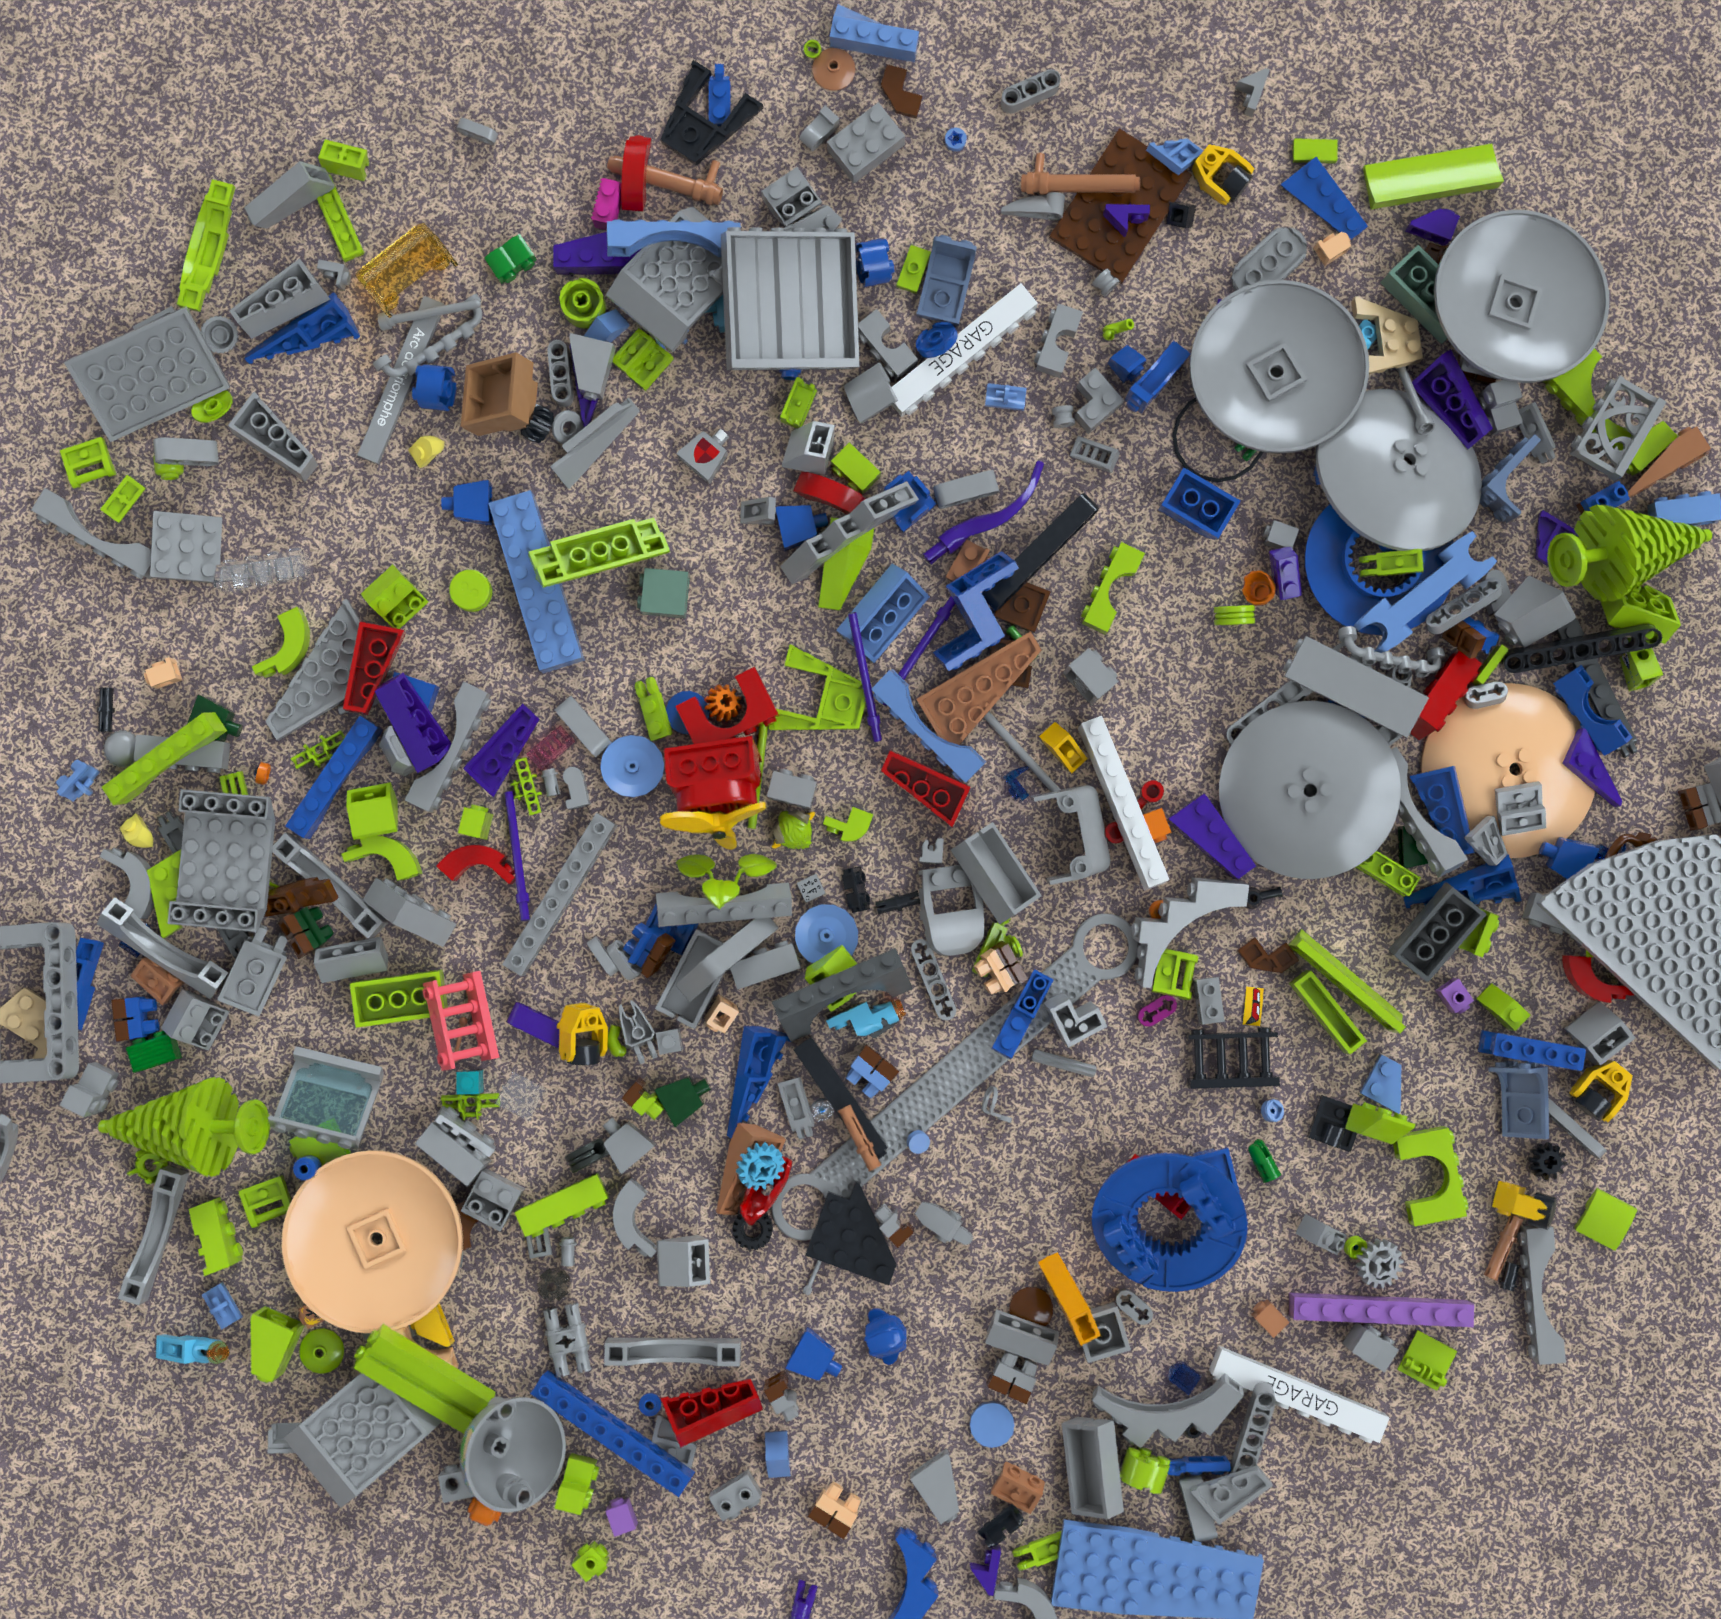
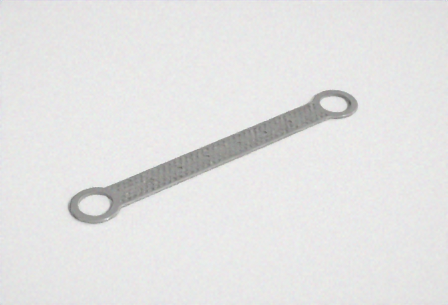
[771,914,1139,1241]

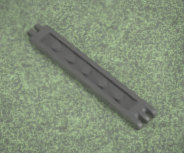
[1555,618,1637,758]
[158,811,249,959]

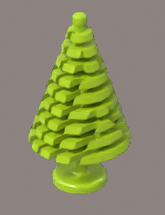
[1547,504,1712,602]
[98,1077,270,1177]

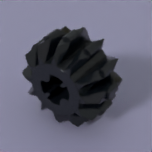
[520,404,554,443]
[1527,1142,1567,1181]

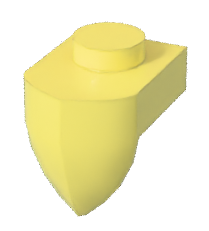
[408,436,445,468]
[119,813,153,848]

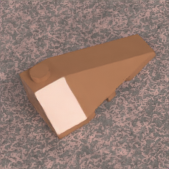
[1628,426,1711,498]
[716,1123,786,1215]

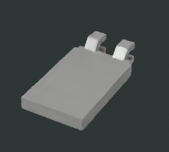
[217,924,288,1016]

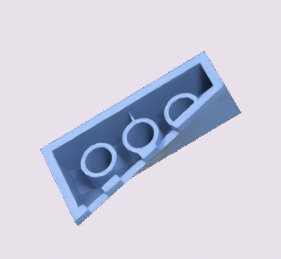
[830,4,919,62]

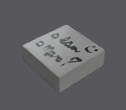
[797,874,826,903]

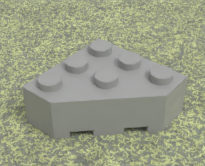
[363,877,457,947]

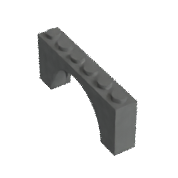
[772,948,913,1042]

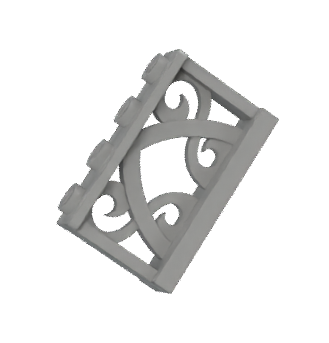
[1570,375,1666,482]

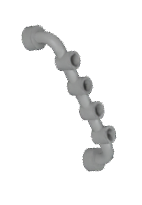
[373,293,482,377]
[1338,626,1446,678]

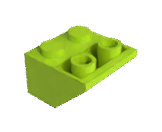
[361,564,429,629]
[346,782,398,840]
[805,945,857,1012]
[1345,1102,1415,1144]

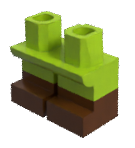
[621,1077,664,1120]

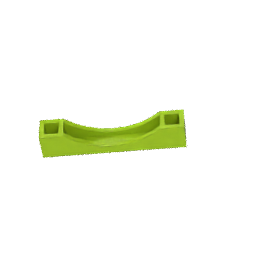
[101,712,227,805]

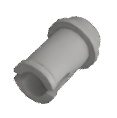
[541,768,561,797]
[559,1237,577,1266]

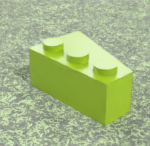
[189,1197,243,1276]

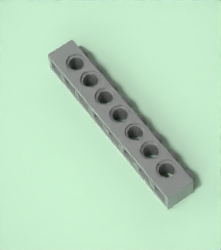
[502,813,618,976]

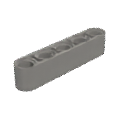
[1229,1382,1276,1474]

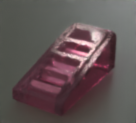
[526,725,575,771]

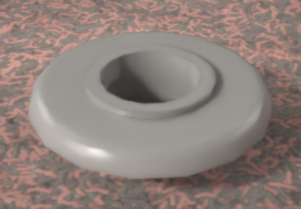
[552,410,584,444]

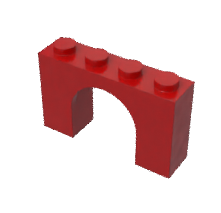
[675,666,780,744]

